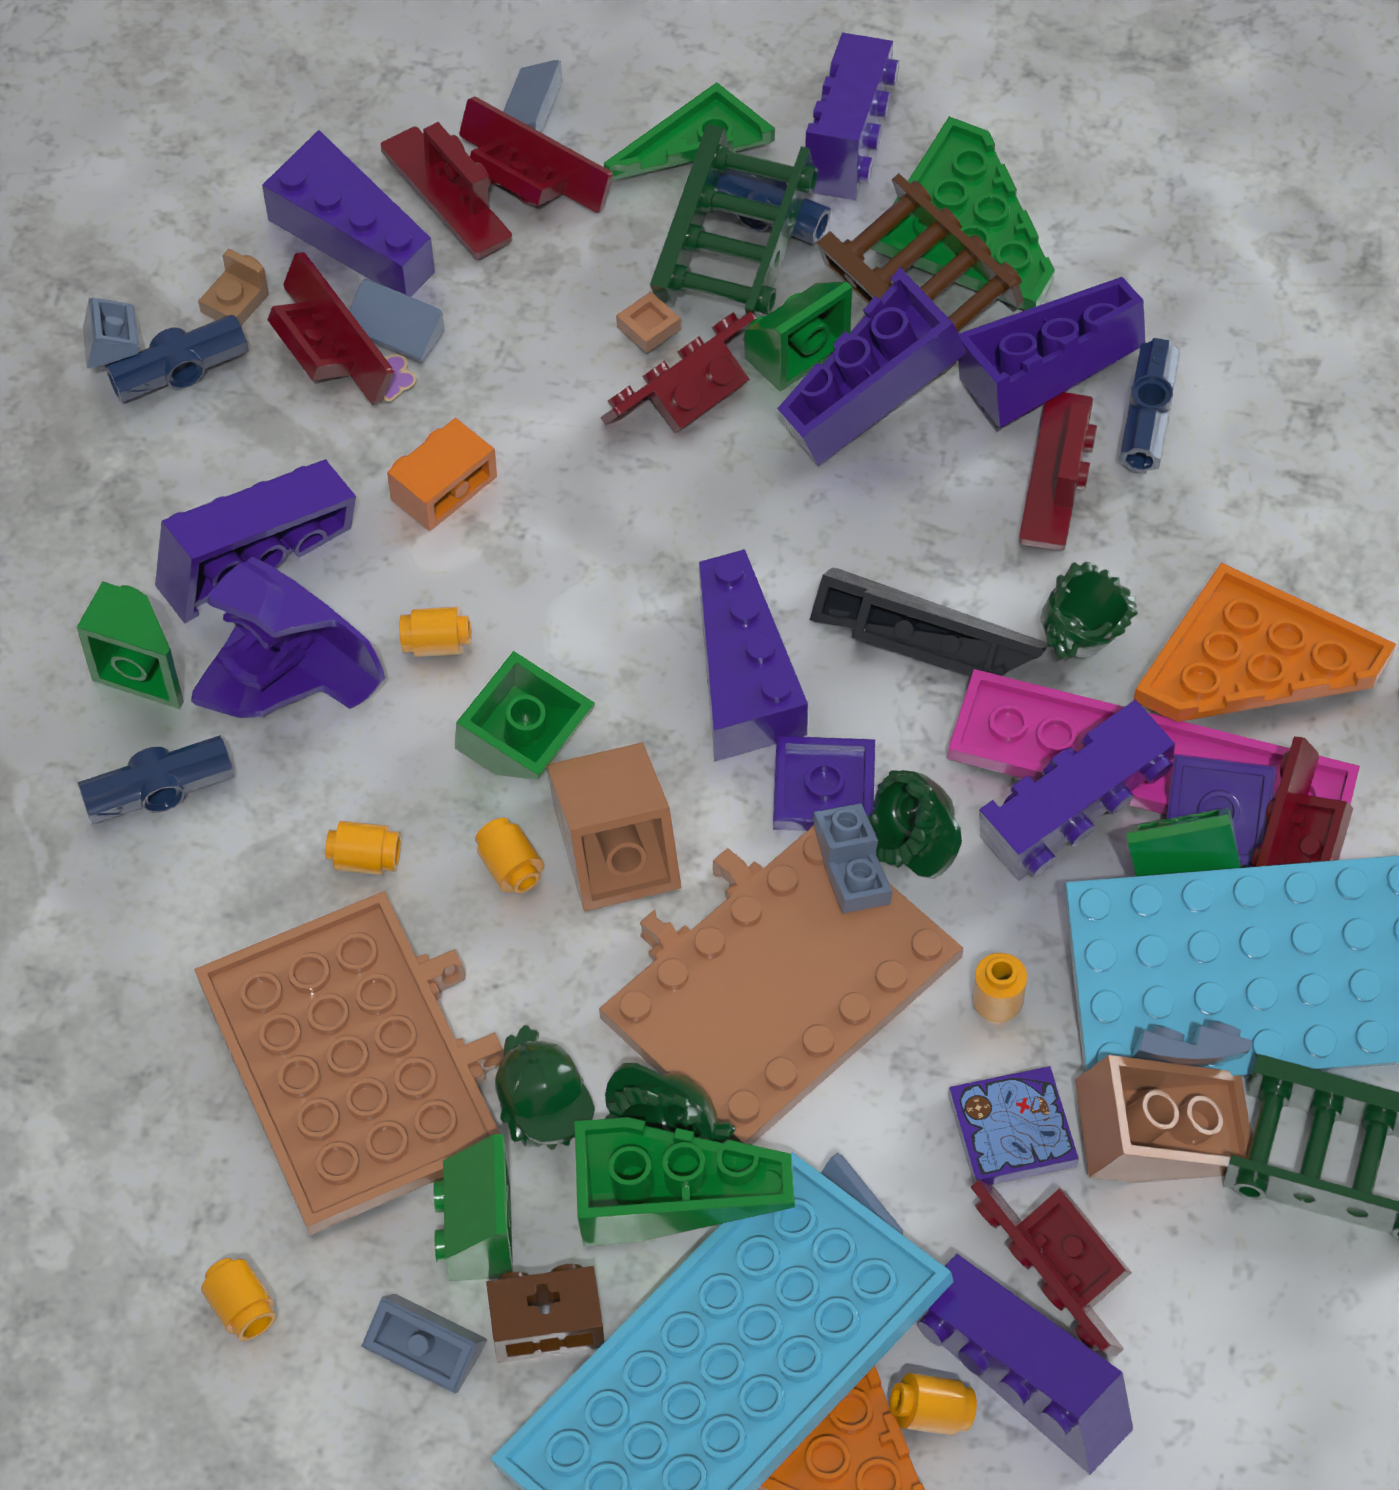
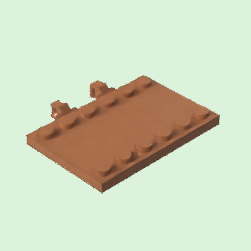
[599,826,963,1145]
[194,891,504,1235]

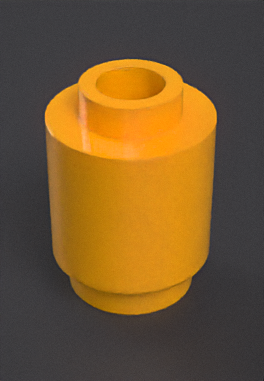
[399,606,472,657]
[475,817,544,893]
[325,821,401,876]
[972,953,1027,1023]
[201,1258,276,1341]
[890,1373,977,1435]

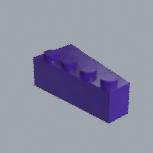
[805,32,899,201]
[262,130,435,297]
[777,267,967,466]
[958,277,1146,428]
[155,459,356,624]
[699,549,808,762]
[979,699,1175,881]
[917,1254,1133,1475]

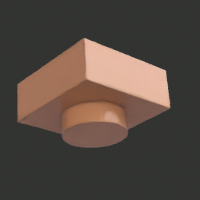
[616,291,681,353]

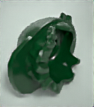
[1040,562,1138,660]
[867,770,962,879]
[495,1025,595,1150]
[605,1063,736,1143]

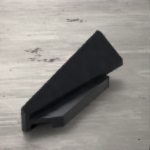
[809,567,1047,676]

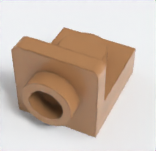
[198,249,269,326]

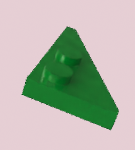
[604,82,775,180]

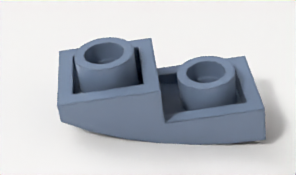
[813,804,893,914]
[1132,1022,1253,1066]

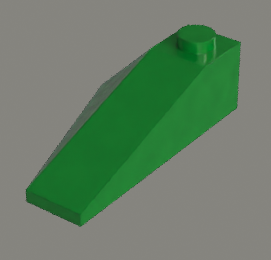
[574,1117,795,1246]

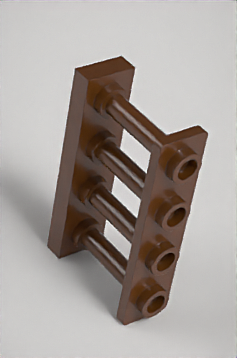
[817,173,1024,375]

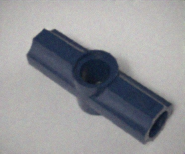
[717,170,831,244]
[105,314,249,403]
[1119,338,1180,474]
[77,735,235,825]

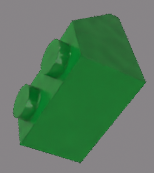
[745,282,852,392]
[76,581,184,709]
[455,651,595,780]
[1126,807,1242,877]
[434,1134,513,1281]

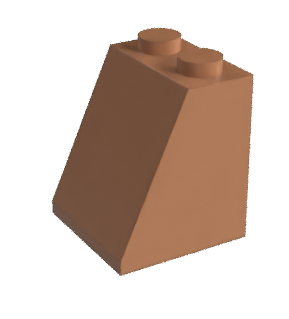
[547,742,682,912]

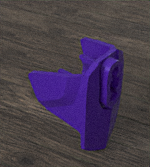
[191,557,386,718]

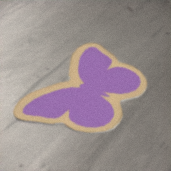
[383,354,417,402]

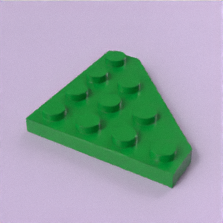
[871,116,1055,310]

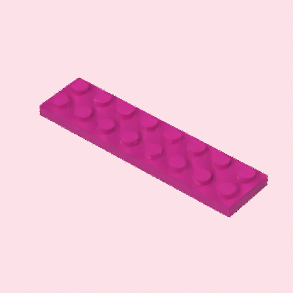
[947,669,1360,815]

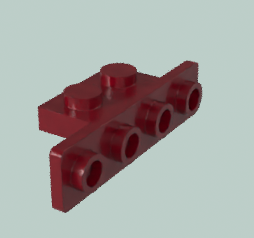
[459,96,613,213]
[380,122,512,259]
[267,252,394,404]
[600,312,756,433]
[1018,392,1097,551]
[1252,736,1353,867]
[970,1179,1132,1356]

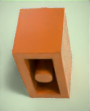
[387,417,497,532]

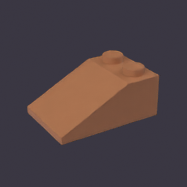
[1075,1055,1252,1183]

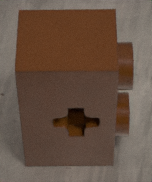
[486,1264,604,1363]

